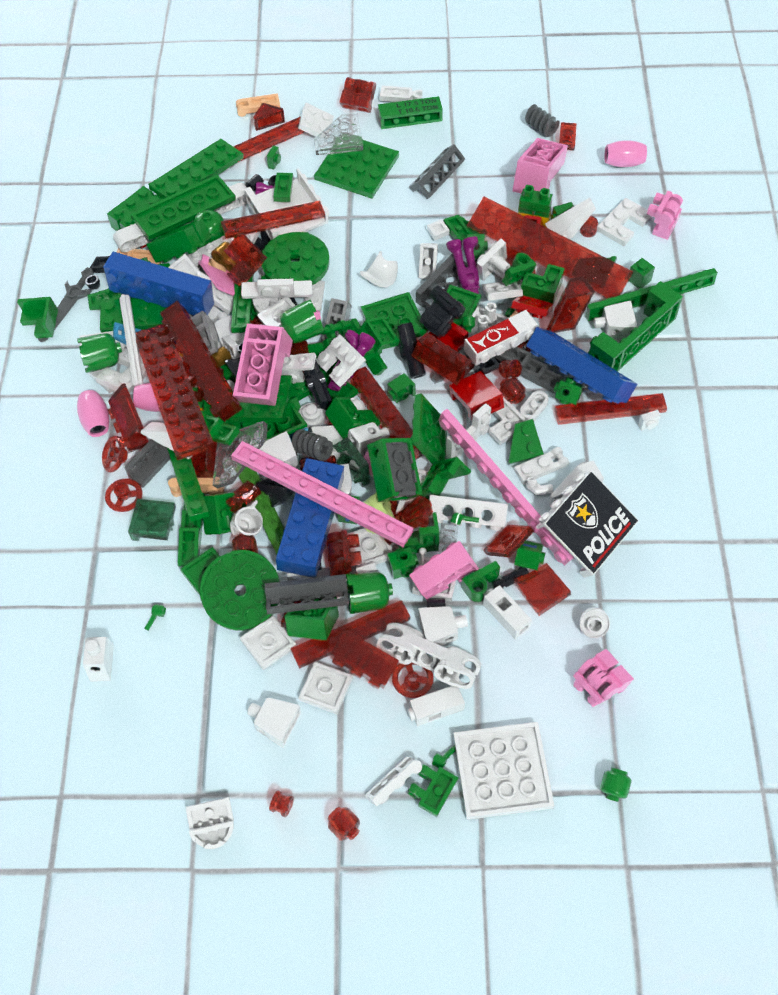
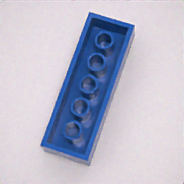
[103,251,214,316]
[526,327,638,404]
[276,458,344,578]

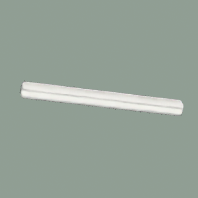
[119,294,144,386]

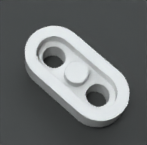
[520,391,549,421]

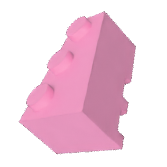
[409,541,479,599]

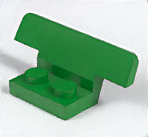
[347,316,400,376]

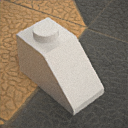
[418,243,438,279]

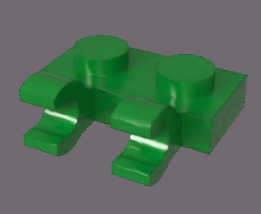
[408,764,459,817]

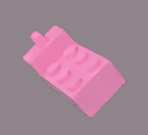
[513,138,568,194]
[233,324,293,406]

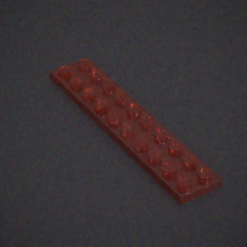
[467,196,633,299]
[136,323,215,461]

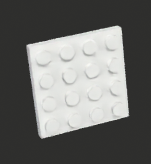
[453,722,555,820]

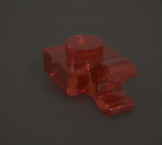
[226,481,261,514]

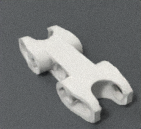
[376,623,482,689]

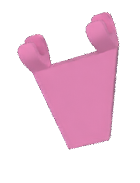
[198,254,235,296]

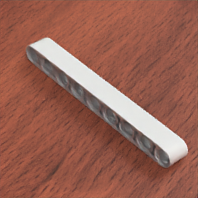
[113,182,248,252]

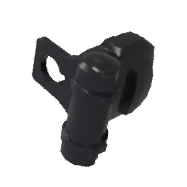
[419,285,465,339]

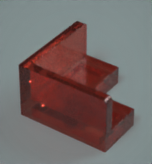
[223,233,267,287]

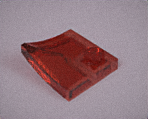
[514,563,571,616]

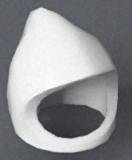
[360,251,398,288]
[230,500,263,540]

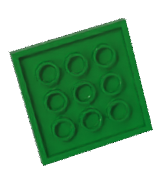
[314,133,399,199]

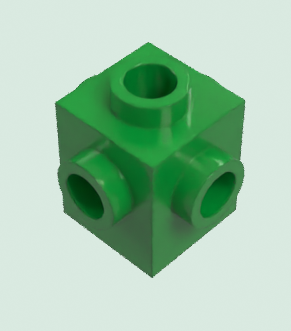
[466,233,488,259]
[554,377,584,405]
[387,547,419,579]

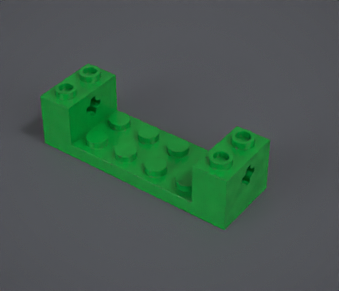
[588,281,683,371]

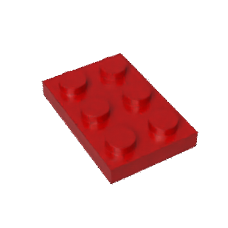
[511,295,554,319]

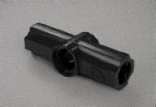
[397,323,426,379]
[303,360,332,409]

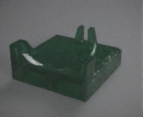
[333,437,370,487]
[128,499,176,541]

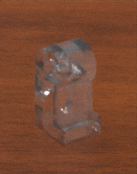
[438,523,459,554]

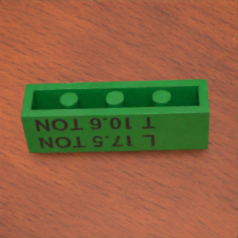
[378,96,443,129]

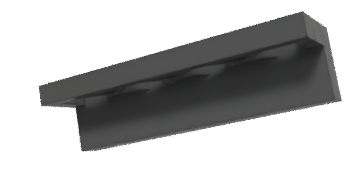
[409,144,465,199]
[416,254,467,308]
[124,421,174,488]
[265,574,349,615]

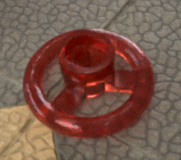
[102,436,128,473]
[105,479,143,512]
[392,662,434,698]

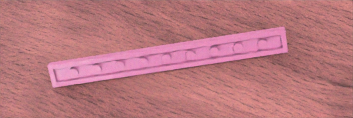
[438,409,574,566]
[231,441,414,547]

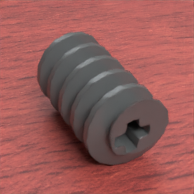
[525,104,560,137]
[292,429,333,461]

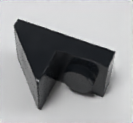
[256,478,295,508]

